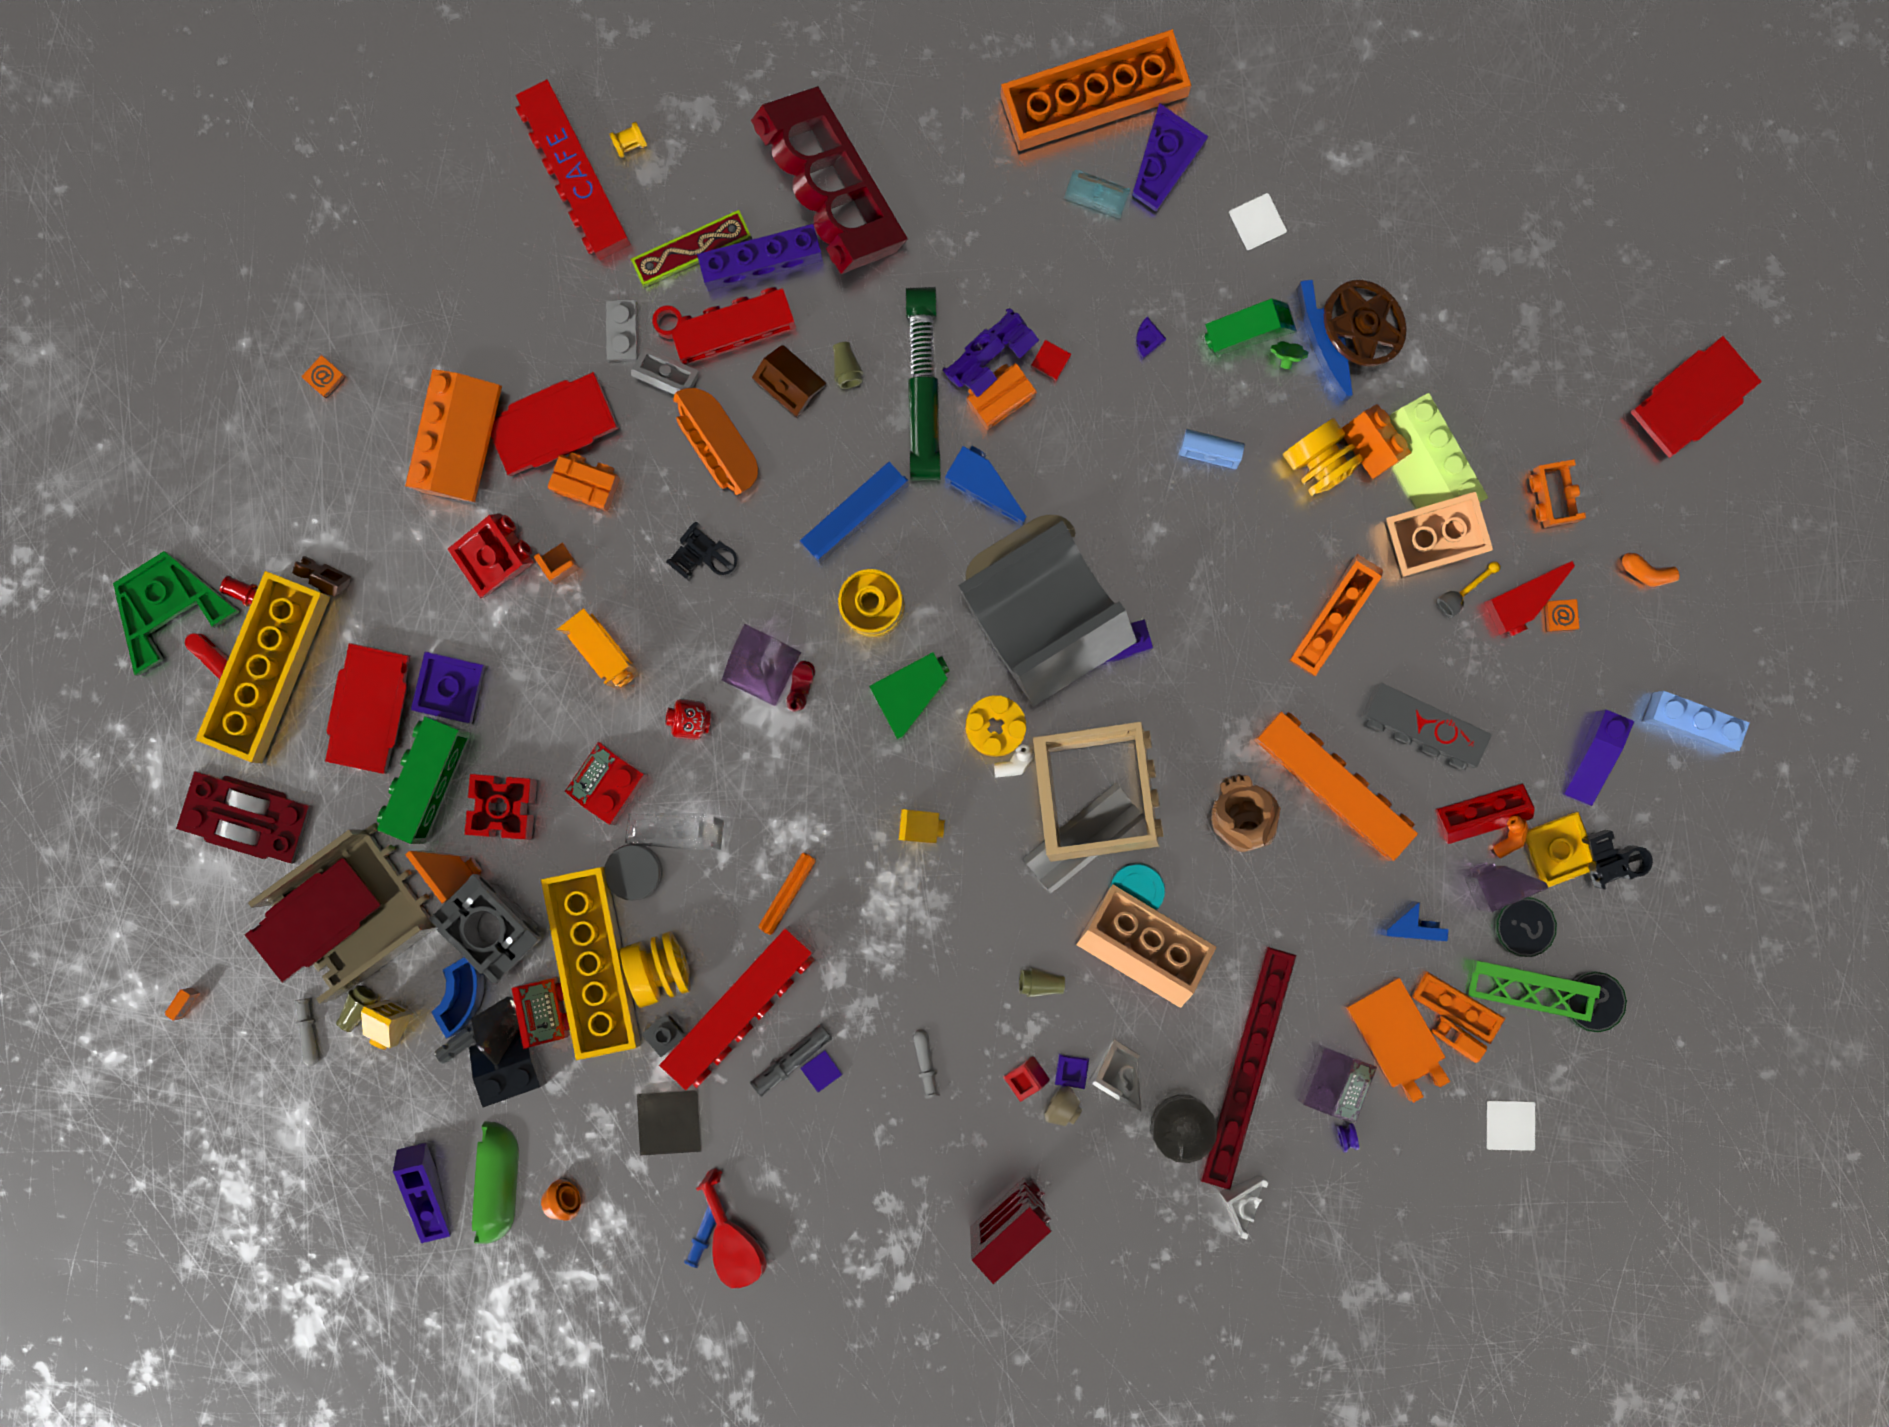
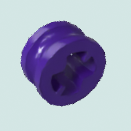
[1337,1123,1359,1153]

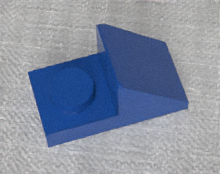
[1381,901,1448,941]

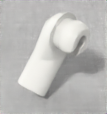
[994,744,1034,778]

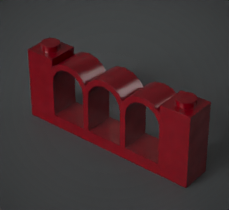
[751,86,908,274]
[970,1178,1052,1284]

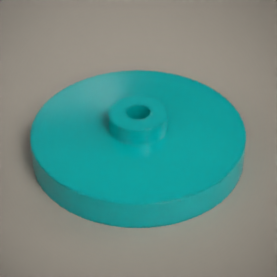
[1111,863,1165,910]

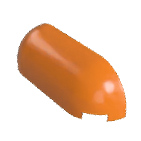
[673,388,758,495]

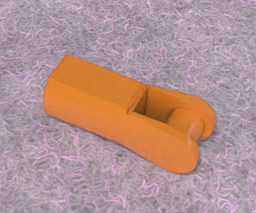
[1431,1016,1487,1063]

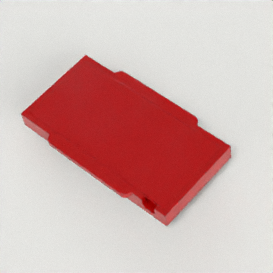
[1631,336,1762,458]
[491,372,619,476]
[325,643,411,774]

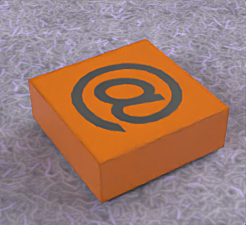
[302,355,346,398]
[1545,599,1579,632]
[165,987,200,1021]

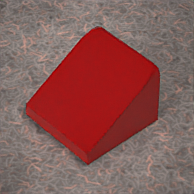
[1003,1056,1050,1102]

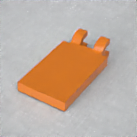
[1345,977,1450,1103]

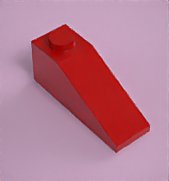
[1484,561,1575,636]

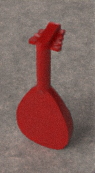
[696,1168,767,1288]

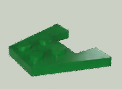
[113,551,240,676]

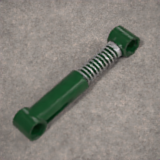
[906,287,941,481]

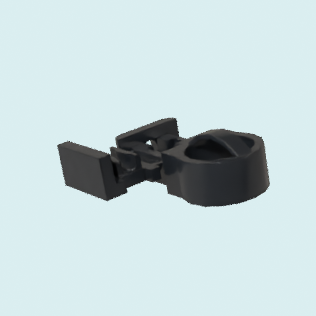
[666,522,739,580]
[1582,830,1653,889]

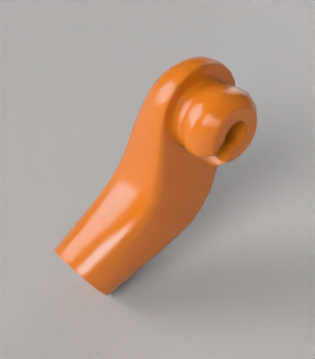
[1622,552,1679,587]

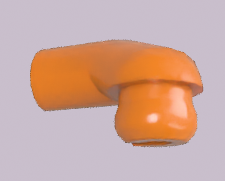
[1493,816,1528,859]

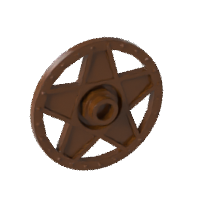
[1324,280,1407,367]

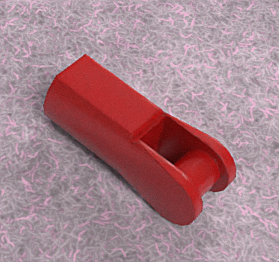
[185,633,229,680]

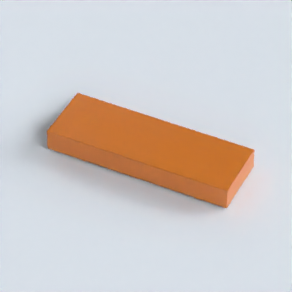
[1410,971,1506,1044]

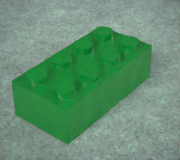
[377,716,471,844]

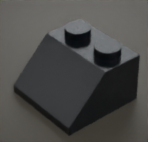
[469,1029,547,1108]

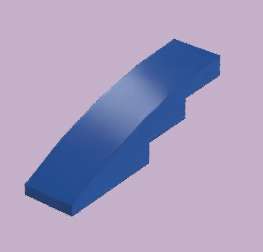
[1297,280,1353,401]

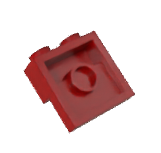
[447,513,534,598]

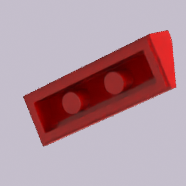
[1437,783,1535,844]

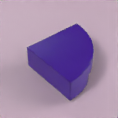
[1136,316,1166,360]

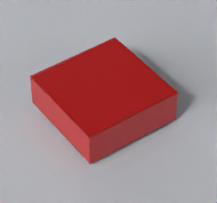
[1030,340,1071,382]

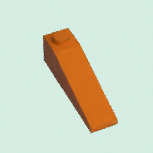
[1290,554,1383,676]

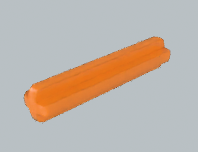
[758,853,816,935]

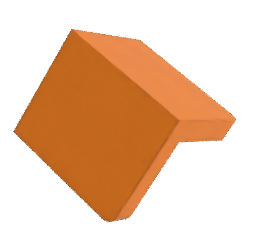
[533,542,581,585]

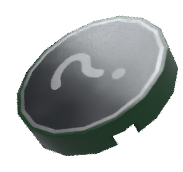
[1494,897,1557,957]
[1565,971,1627,1032]

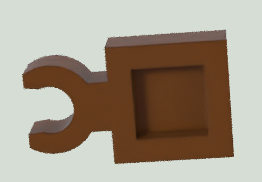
[292,556,351,597]

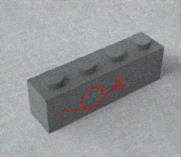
[1361,683,1492,771]

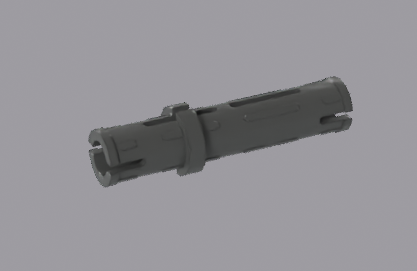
[750,1024,833,1097]

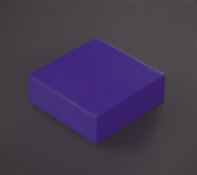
[800,1049,843,1093]
[1054,1053,1089,1089]

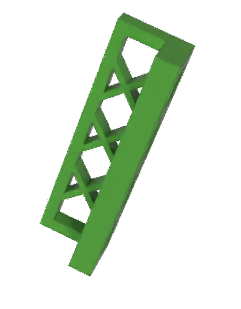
[1468,960,1601,1022]

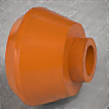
[541,1179,581,1221]

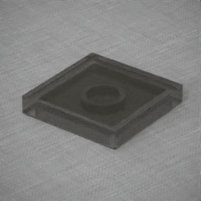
[637,1090,702,1156]

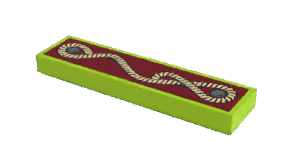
[631,210,752,288]

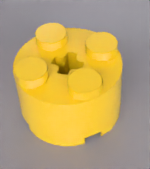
[965,695,1026,757]

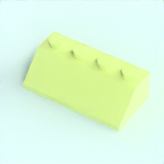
[1389,393,1488,509]

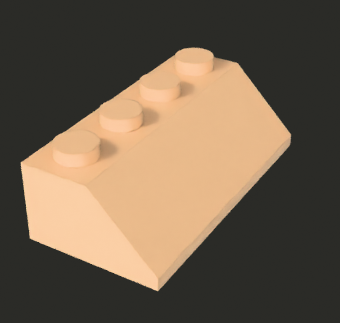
[1076,884,1217,1008]

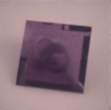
[721,624,802,707]

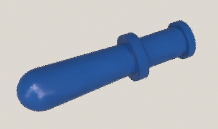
[684,1205,716,1268]

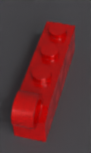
[652,287,796,365]

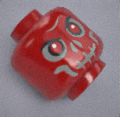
[665,699,711,740]

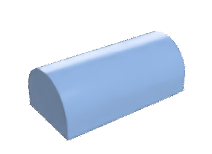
[1179,429,1245,469]

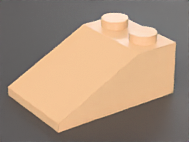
[1386,492,1493,578]

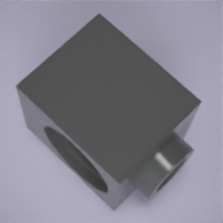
[641,1012,688,1057]

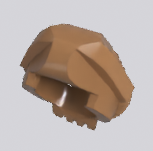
[1211,774,1281,852]

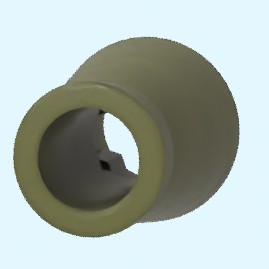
[832,342,864,389]
[1019,967,1065,997]
[336,985,377,1032]

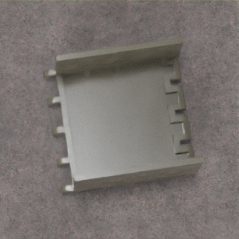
[248,823,437,1004]

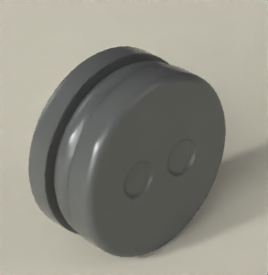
[604,844,663,901]

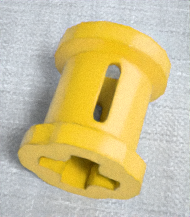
[609,121,647,158]

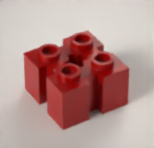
[464,774,537,840]

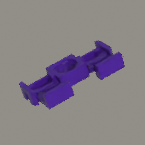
[942,308,1039,397]

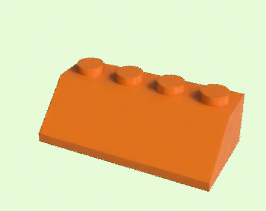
[405,369,502,503]

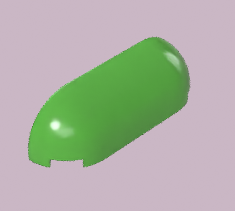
[472,1121,519,1244]

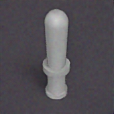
[294,998,318,1066]
[914,1030,940,1098]

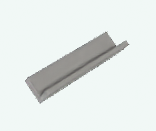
[1023,783,1145,893]

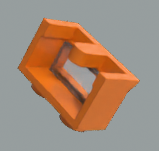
[1529,459,1586,528]

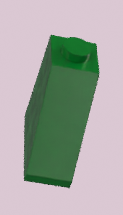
[1205,298,1297,355]
[869,652,950,741]

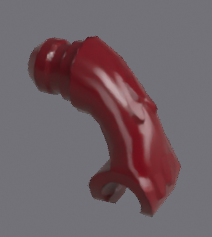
[786,660,816,712]

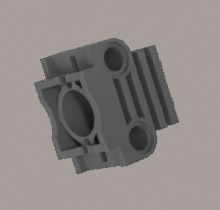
[429,874,542,984]

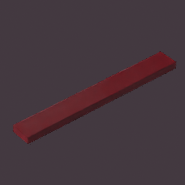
[1200,946,1297,1190]

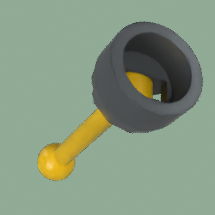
[1437,561,1501,618]

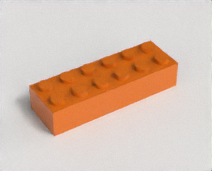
[1000,29,1192,151]

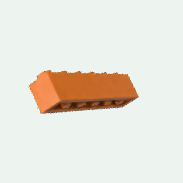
[1254,711,1418,861]

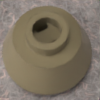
[1044,1086,1083,1126]

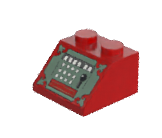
[564,742,649,825]
[511,976,570,1049]

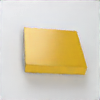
[1524,811,1596,889]

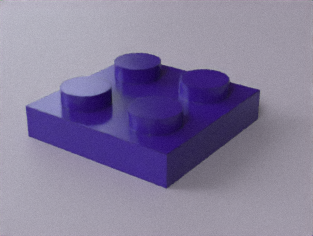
[411,652,485,724]

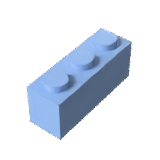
[1643,690,1750,752]

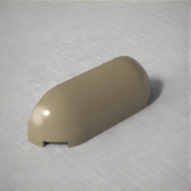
[966,515,1075,580]

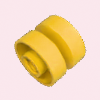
[838,569,905,638]

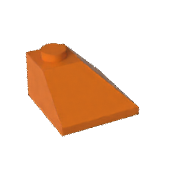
[405,850,482,904]

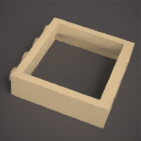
[1033,722,1164,862]

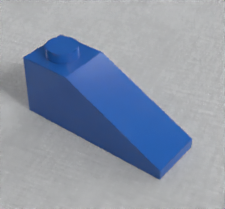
[945,446,1027,526]

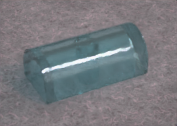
[1064,169,1131,219]

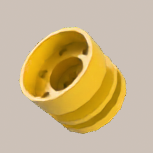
[1282,418,1364,496]
[620,931,691,1008]

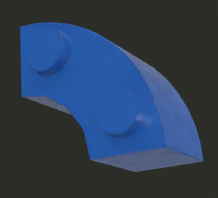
[431,957,484,1039]

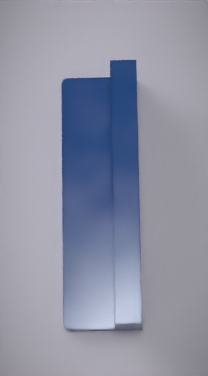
[800,461,909,564]

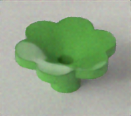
[1270,341,1309,369]

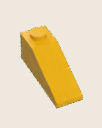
[899,809,945,843]
[361,1000,413,1050]

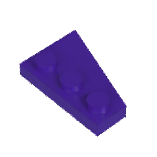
[1132,103,1208,212]

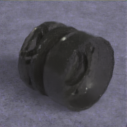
[1149,1092,1217,1163]

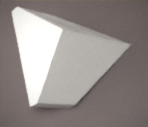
[1090,1040,1141,1111]
[1220,1176,1269,1240]

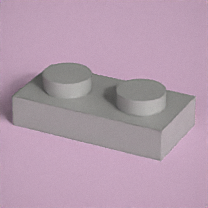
[606,300,638,362]
[631,347,699,395]

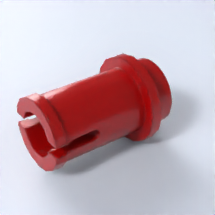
[219,575,258,607]

